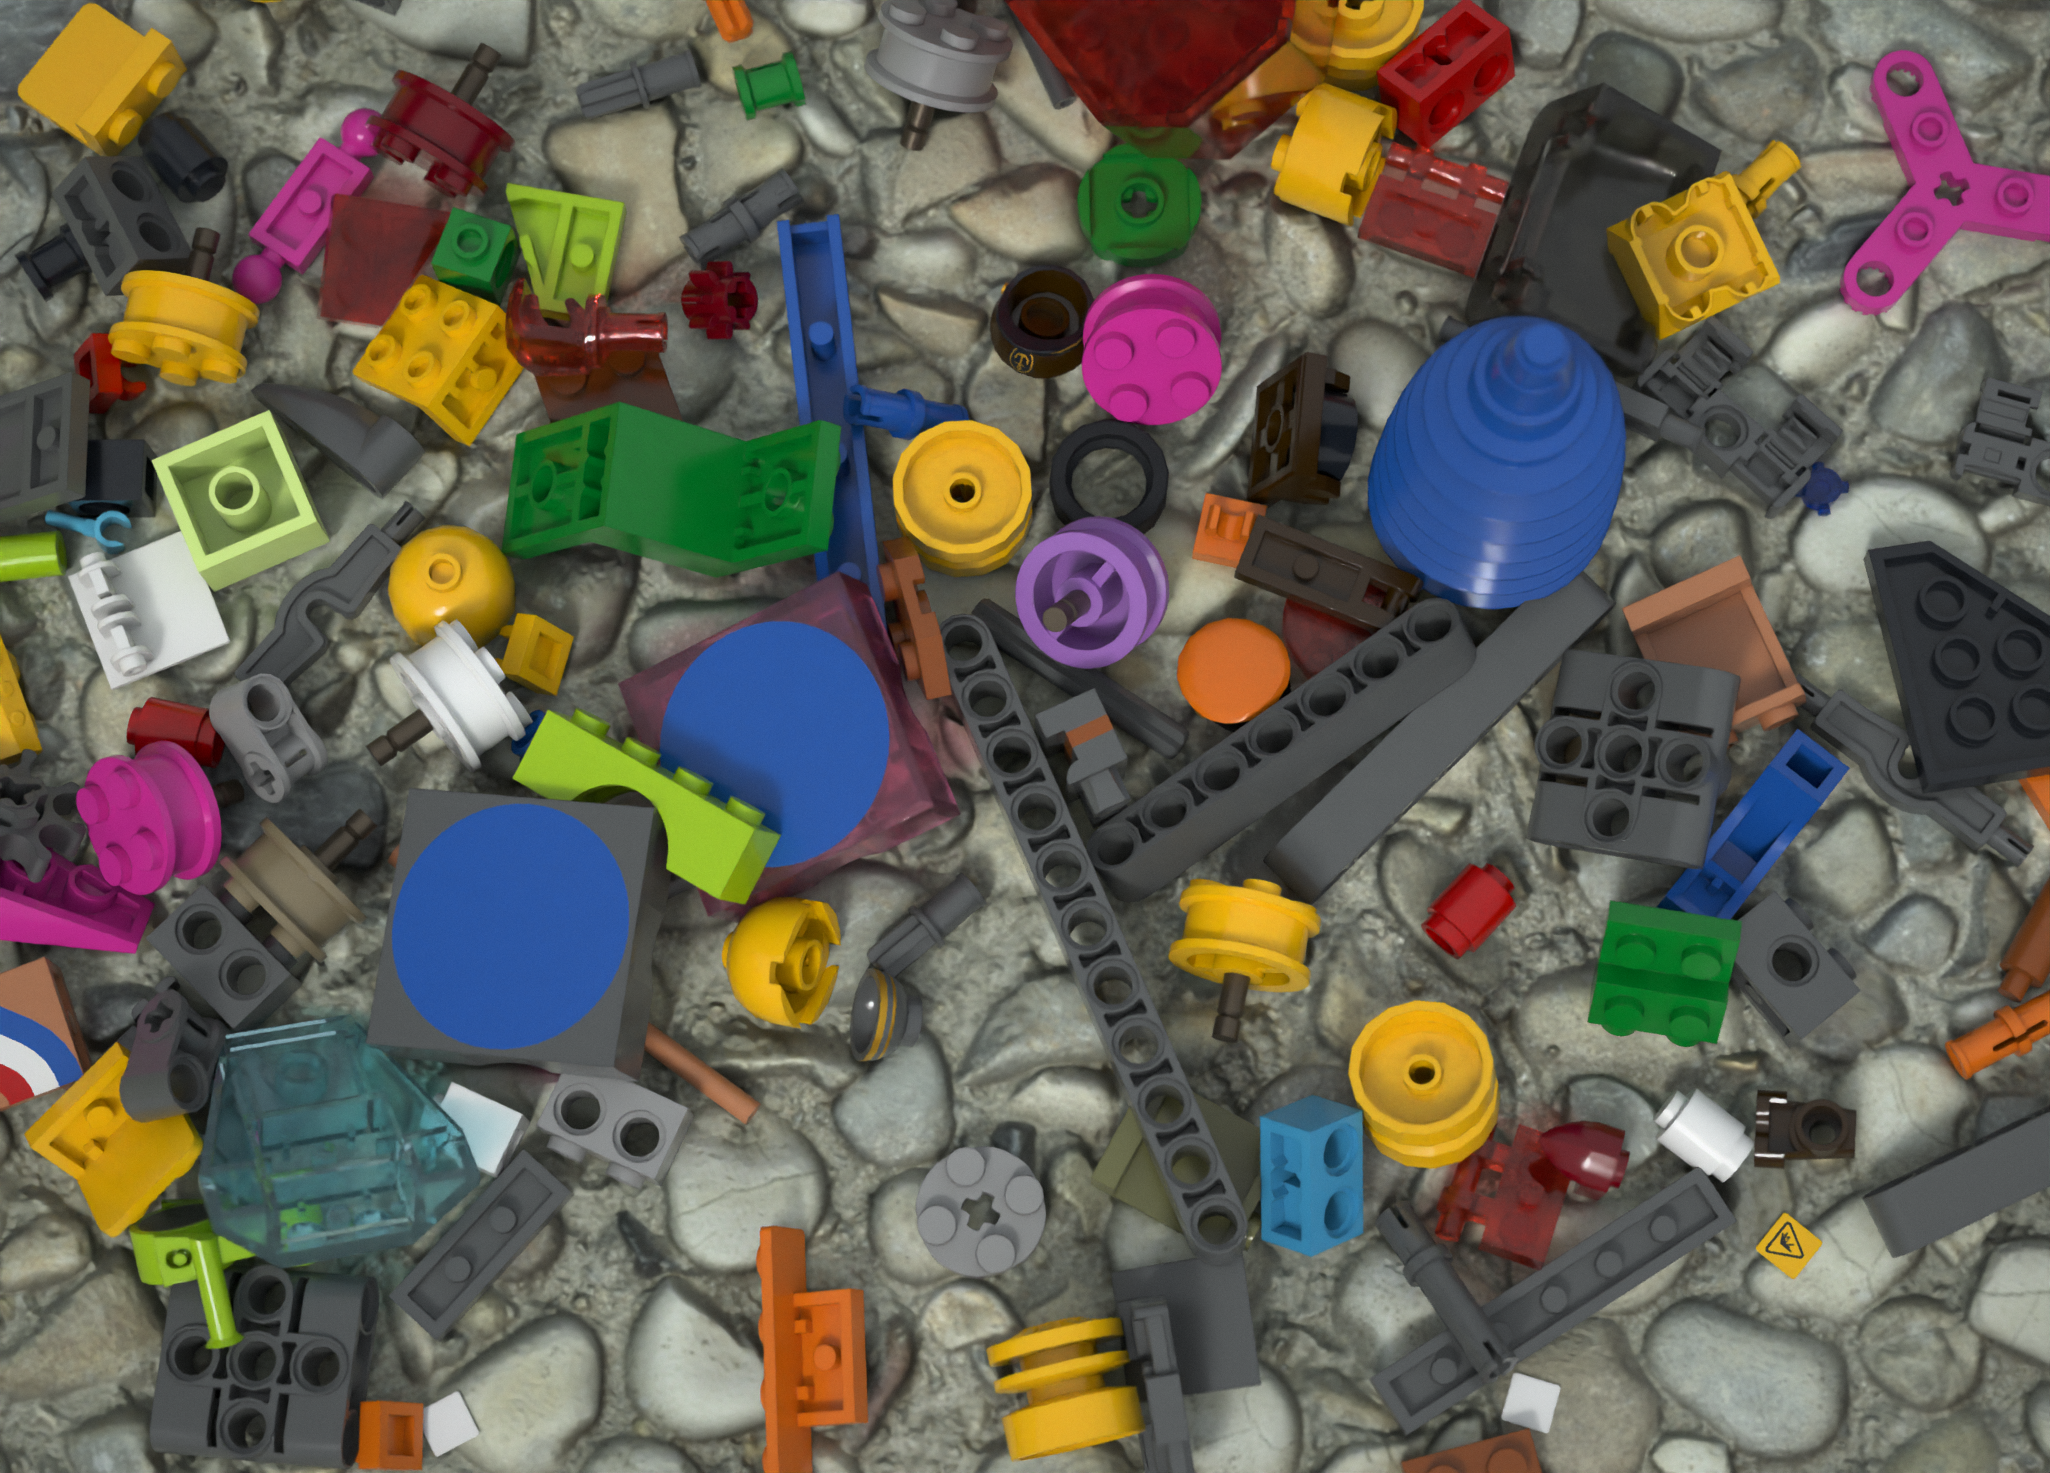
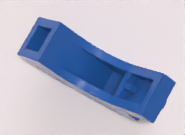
[1656,729,1850,920]

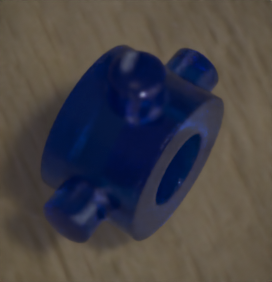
[1795,462,1849,517]

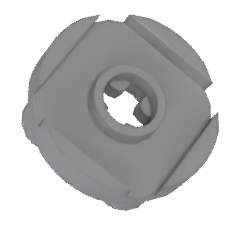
[916,1146,1046,1279]

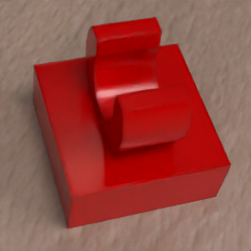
[73,333,146,414]

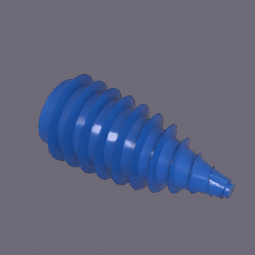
[1368,316,1626,610]

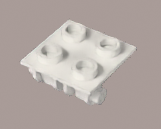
[68,531,231,690]

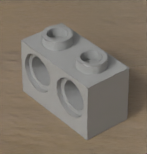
[536,1074,694,1190]

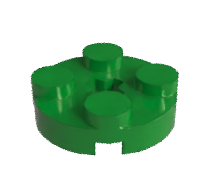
[1077,142,1202,268]

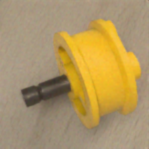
[108,227,260,386]
[1168,879,1321,1043]

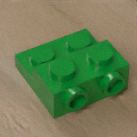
[1587,900,1742,1047]

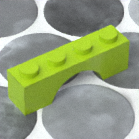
[512,708,781,905]

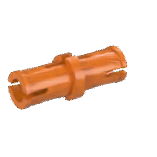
[1945,990,2050,1080]

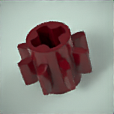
[681,261,758,339]

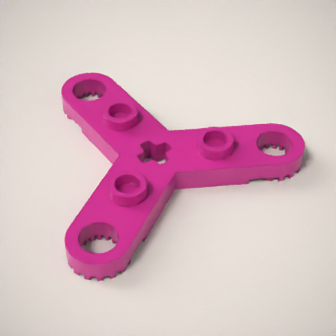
[1840,50,2050,316]

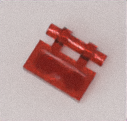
[1357,141,1509,278]
[1435,1122,1570,1271]

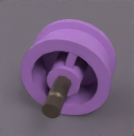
[1015,516,1169,669]

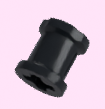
[15,222,93,302]

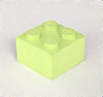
[151,410,331,592]

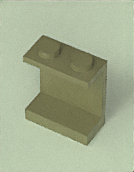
[1091,1092,1261,1252]

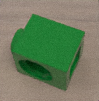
[431,207,521,307]

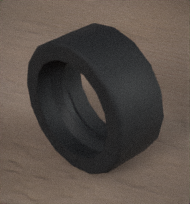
[1049,419,1169,534]

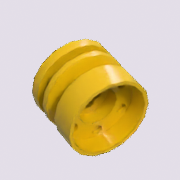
[986,1316,1146,1462]

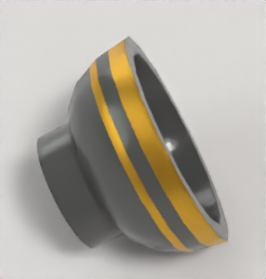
[850,968,923,1061]

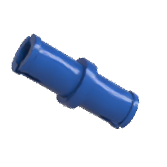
[843,384,969,440]

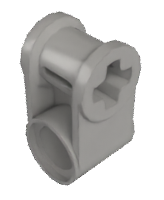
[209,673,328,803]

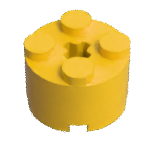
[1271,81,1397,227]

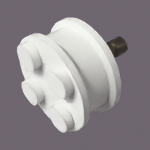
[366,619,533,773]

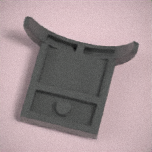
[0,372,90,524]

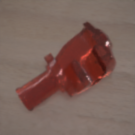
[505,278,668,376]

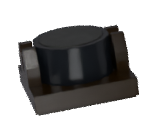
[1246,352,1358,508]

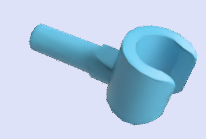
[45,510,132,554]

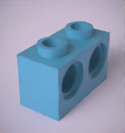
[1260,1095,1363,1257]

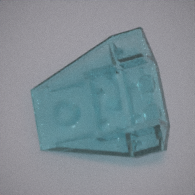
[198,1014,480,1269]

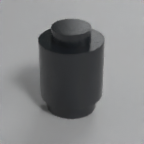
[138,112,228,203]

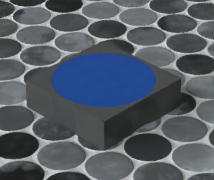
[366,788,672,1081]

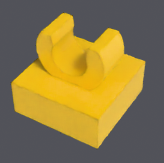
[494,613,574,696]

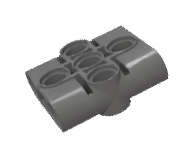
[1526,650,1741,870]
[150,1264,380,1470]

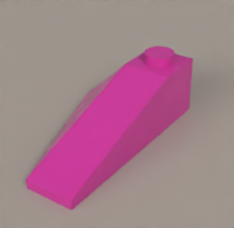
[0,847,155,954]

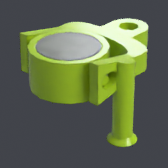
[129,1194,325,1349]

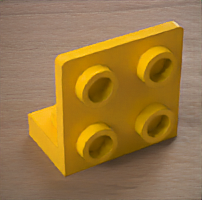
[353,275,539,447]

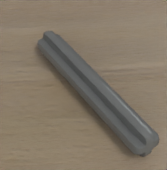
[970,598,1189,760]

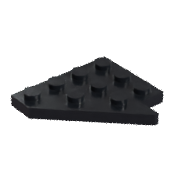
[1863,541,2050,794]

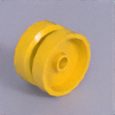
[1285,0,1424,91]
[892,420,1033,578]
[1348,1000,1501,1169]

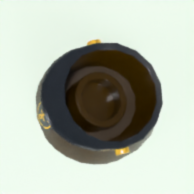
[990,265,1094,379]

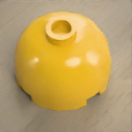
[388,525,516,649]
[722,897,841,1028]

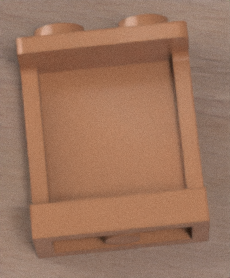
[1622,555,1806,750]

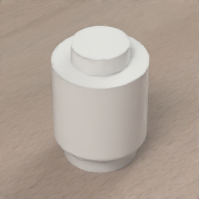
[1653,1088,1755,1183]

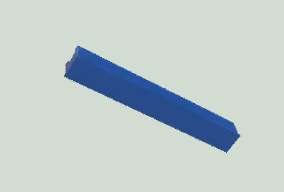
[777,214,897,710]

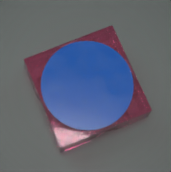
[618,571,961,923]

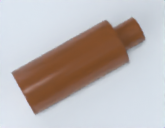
[1997,876,2050,1003]

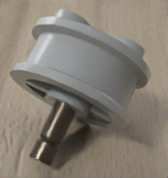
[864,0,1013,151]

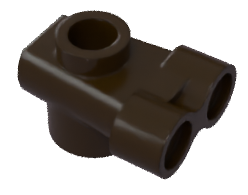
[1754,1090,1857,1169]

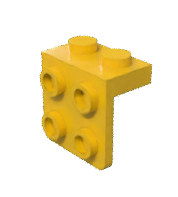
[18,3,187,156]
[24,1042,203,1237]

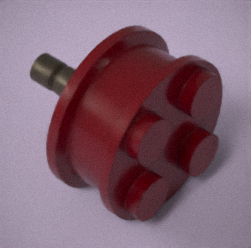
[365,43,515,199]

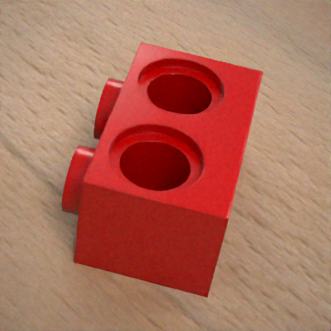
[1376,0,1515,150]

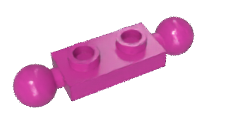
[232,108,382,304]

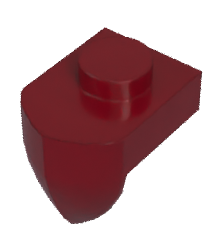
[1539,1120,1630,1201]

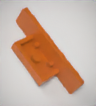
[756,1226,868,1473]

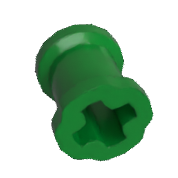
[732,51,806,121]

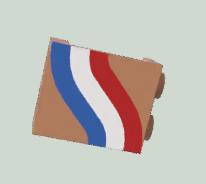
[0,957,93,1112]

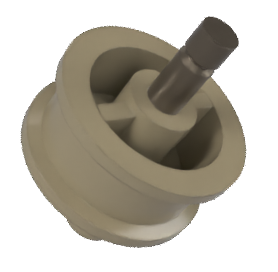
[219,808,378,964]

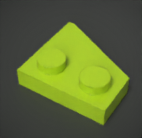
[506,183,627,327]

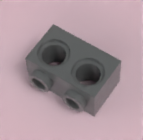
[52,156,192,296]
[146,884,303,1038]

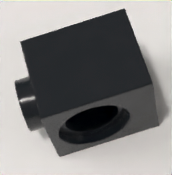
[67,439,158,518]

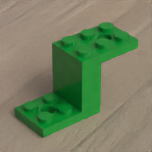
[501,402,842,578]

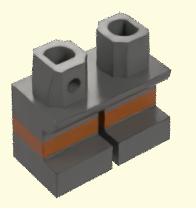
[1035,688,1131,828]

